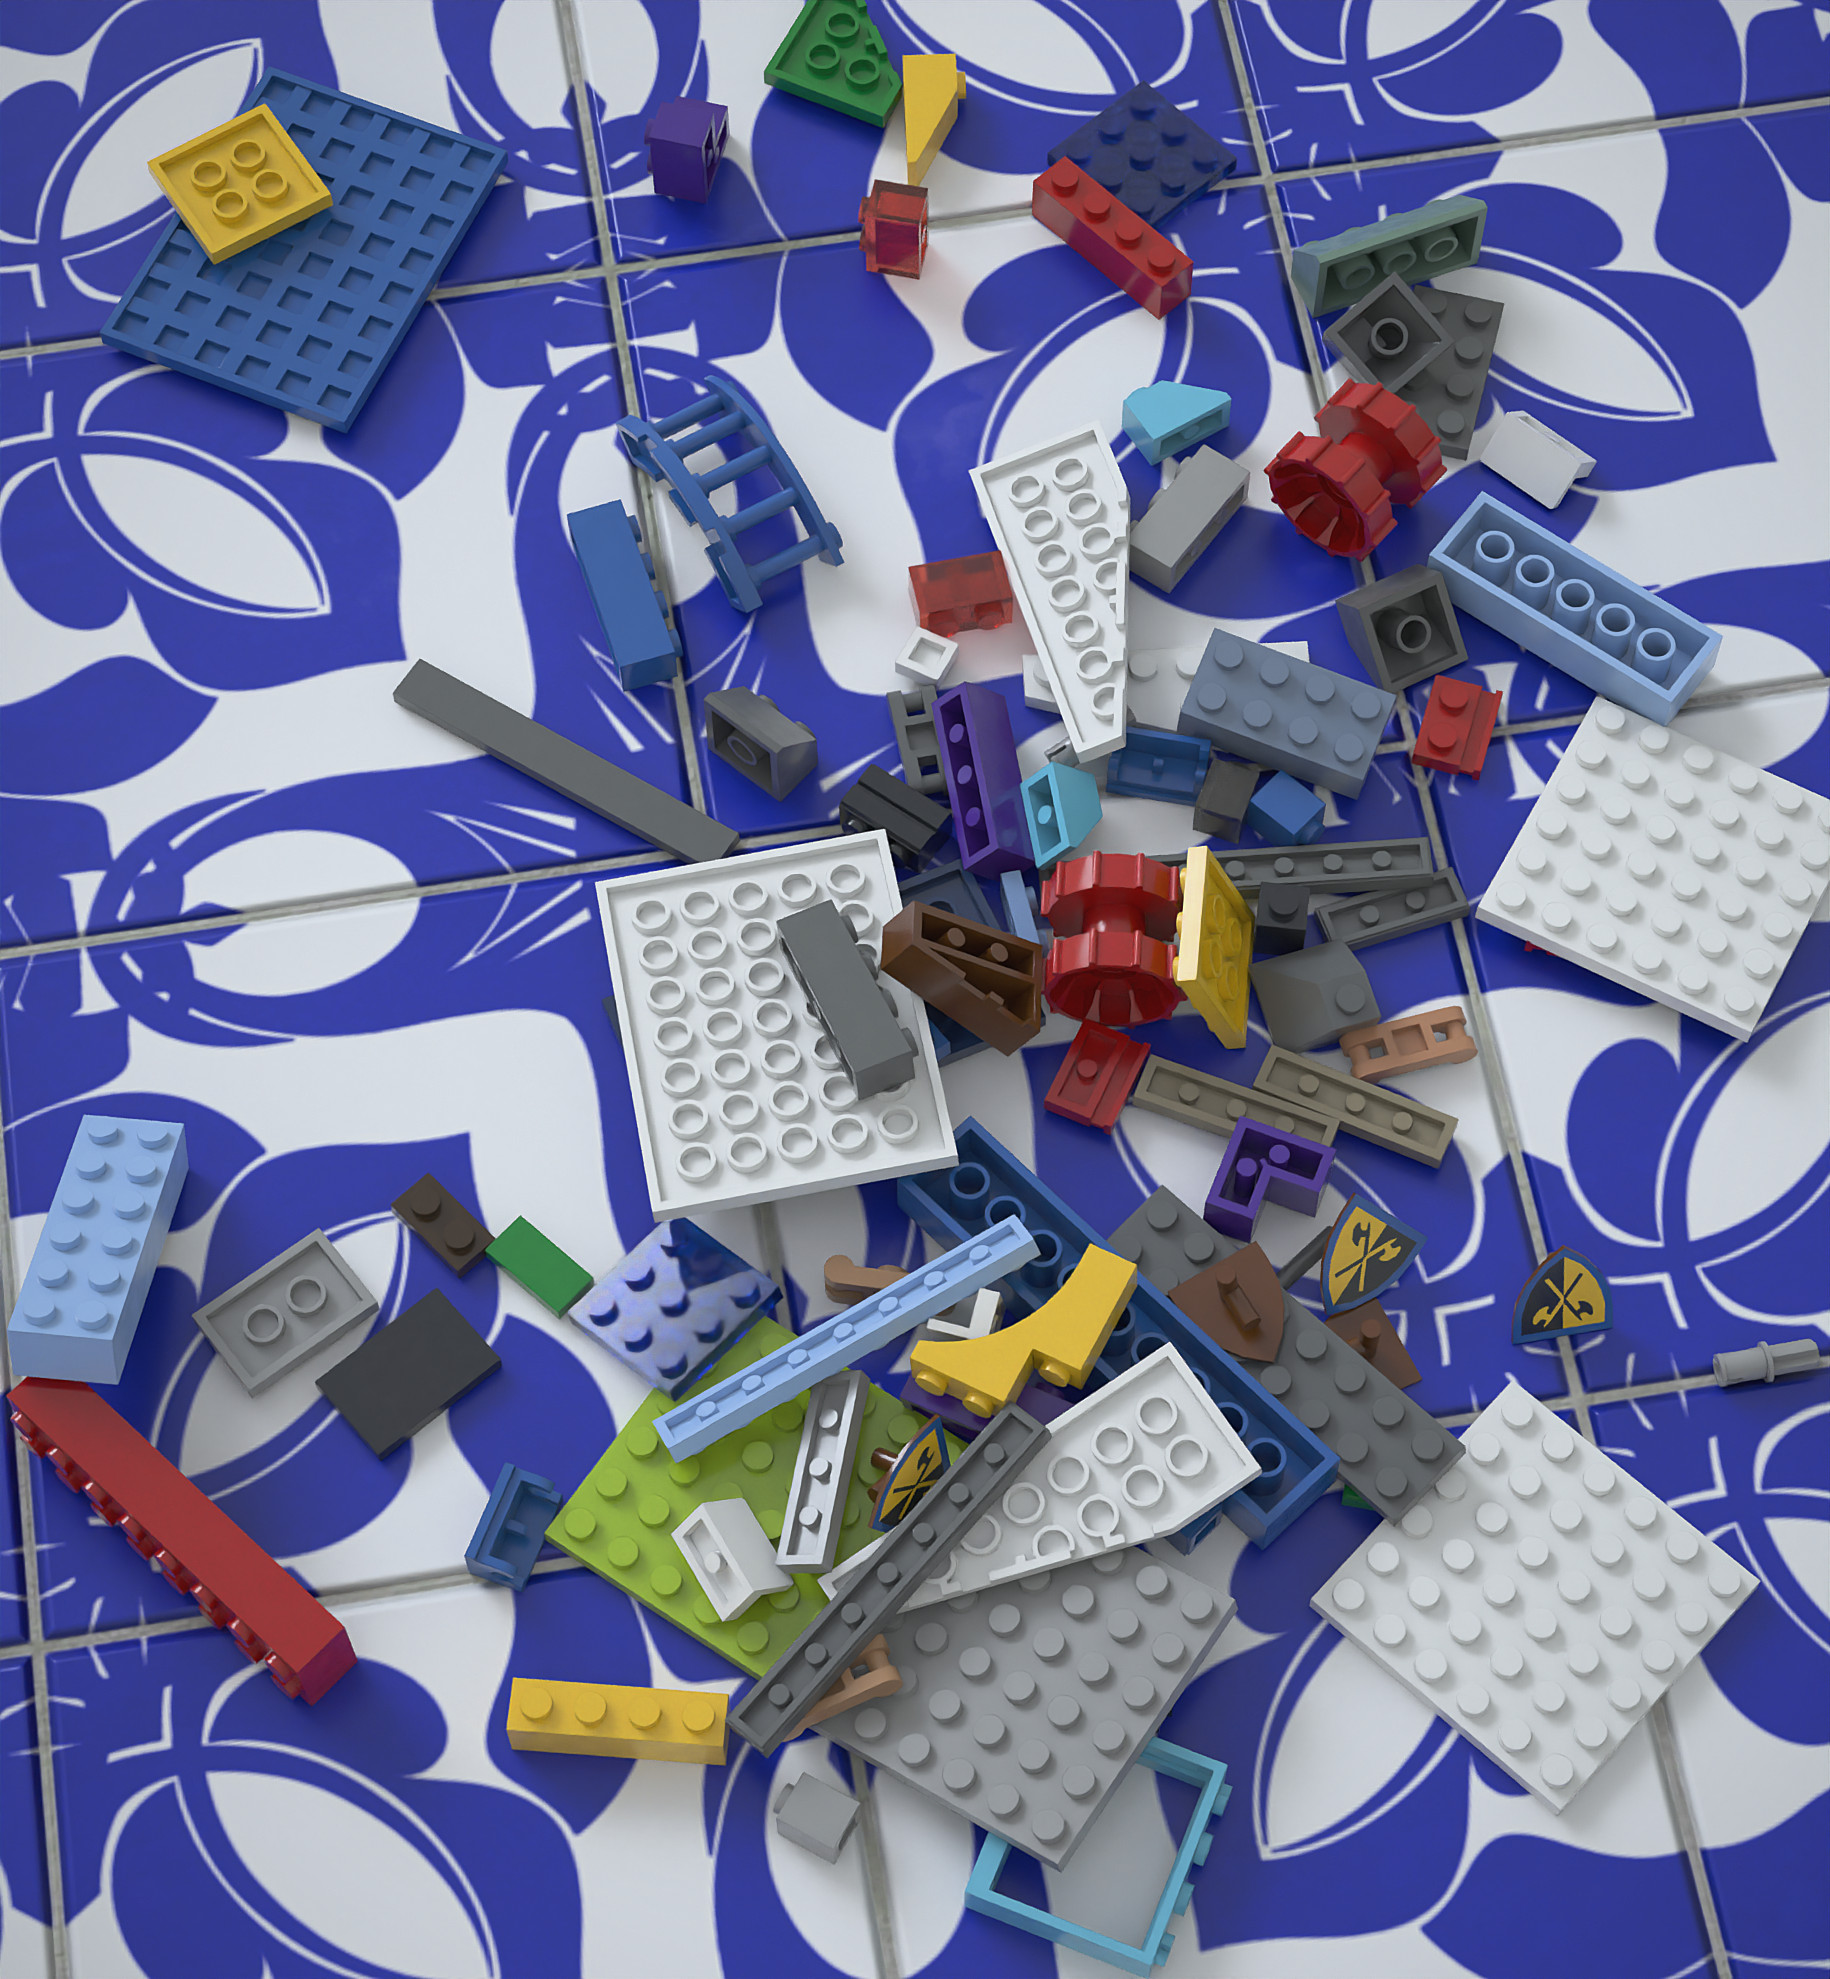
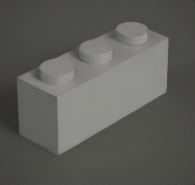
[1129,444,1250,593]

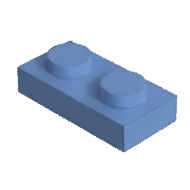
[1000,870,1050,958]

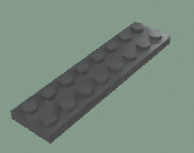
[1106,1184,1466,1527]

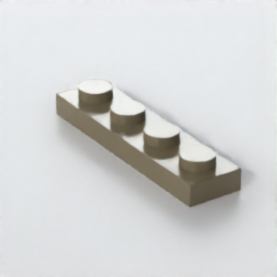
[1252,1045,1459,1169]
[1132,1054,1340,1147]

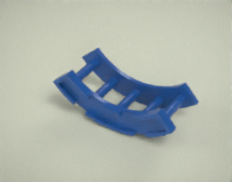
[615,375,845,613]

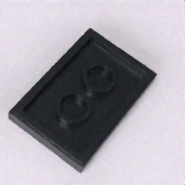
[315,1287,502,1461]

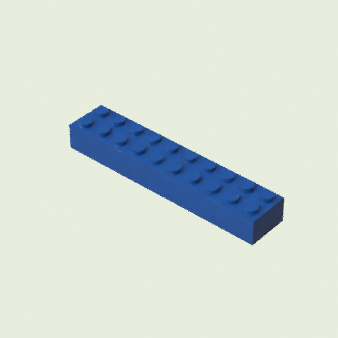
[897,1115,1341,1550]

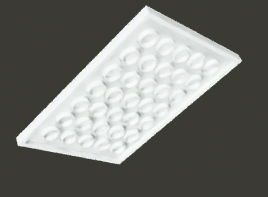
[595,829,959,1223]

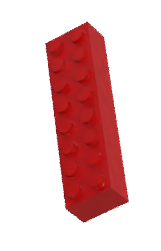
[6,1376,358,1706]

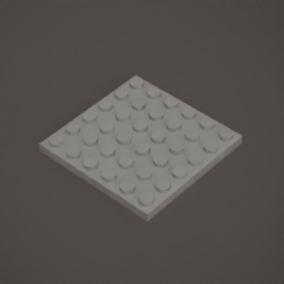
[808,1546,1238,1873]

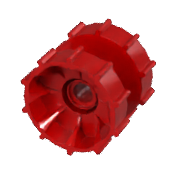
[1263,378,1447,562]
[1041,851,1188,1029]

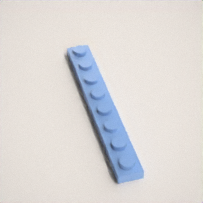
[652,1214,1041,1463]

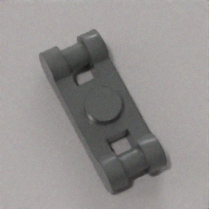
[886,684,949,796]

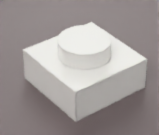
[895,626,959,690]

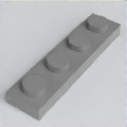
[775,1370,870,1573]

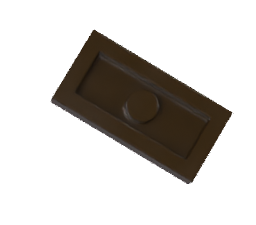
[390,1172,496,1279]

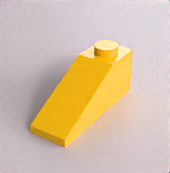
[902,53,966,190]

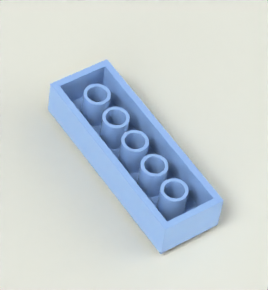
[1427,491,1723,727]
[7,1115,189,1385]

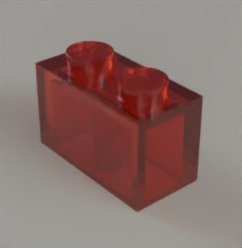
[858,179,929,280]
[908,550,1013,638]

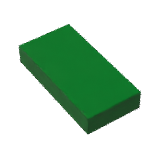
[485,1215,595,1320]

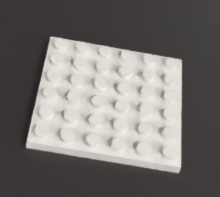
[1475,696,1830,1043]
[1309,1380,1760,1816]

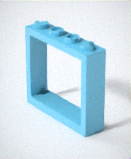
[964,1736,1233,1979]

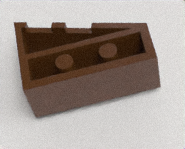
[881,900,1042,1057]

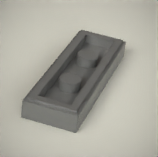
[1314,867,1470,951]

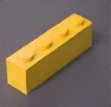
[506,1678,731,1766]

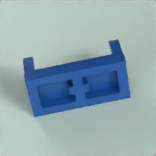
[1106,726,1211,808]
[464,1462,563,1593]

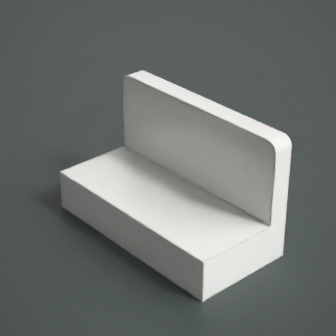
[1480,411,1597,509]
[926,1288,1006,1342]
[671,1498,794,1622]

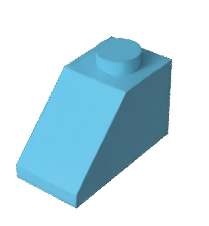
[1121,380,1231,466]
[1020,761,1103,870]

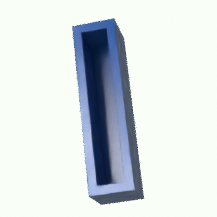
[567,499,683,692]

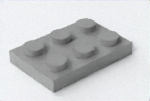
[191,1228,380,1398]

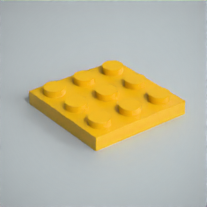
[147,103,333,265]
[1173,846,1255,1049]

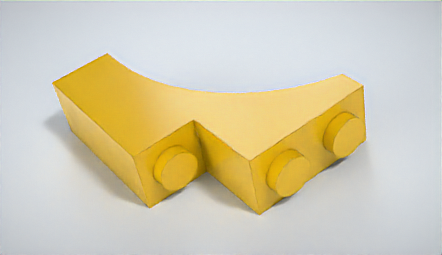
[909,1244,1137,1418]

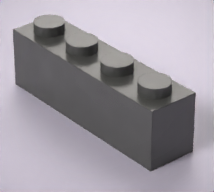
[776,899,919,1101]

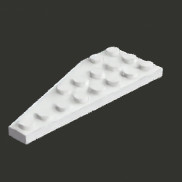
[969,420,1130,764]
[817,1342,1262,1615]

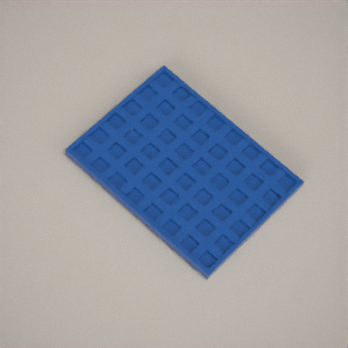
[99,66,509,434]

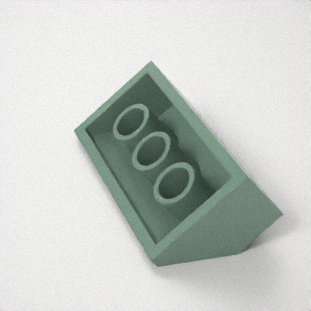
[1291,195,1488,318]

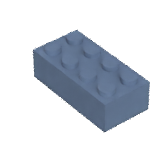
[1176,628,1397,800]

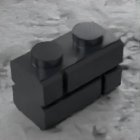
[839,764,952,873]

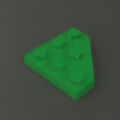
[764,0,903,128]

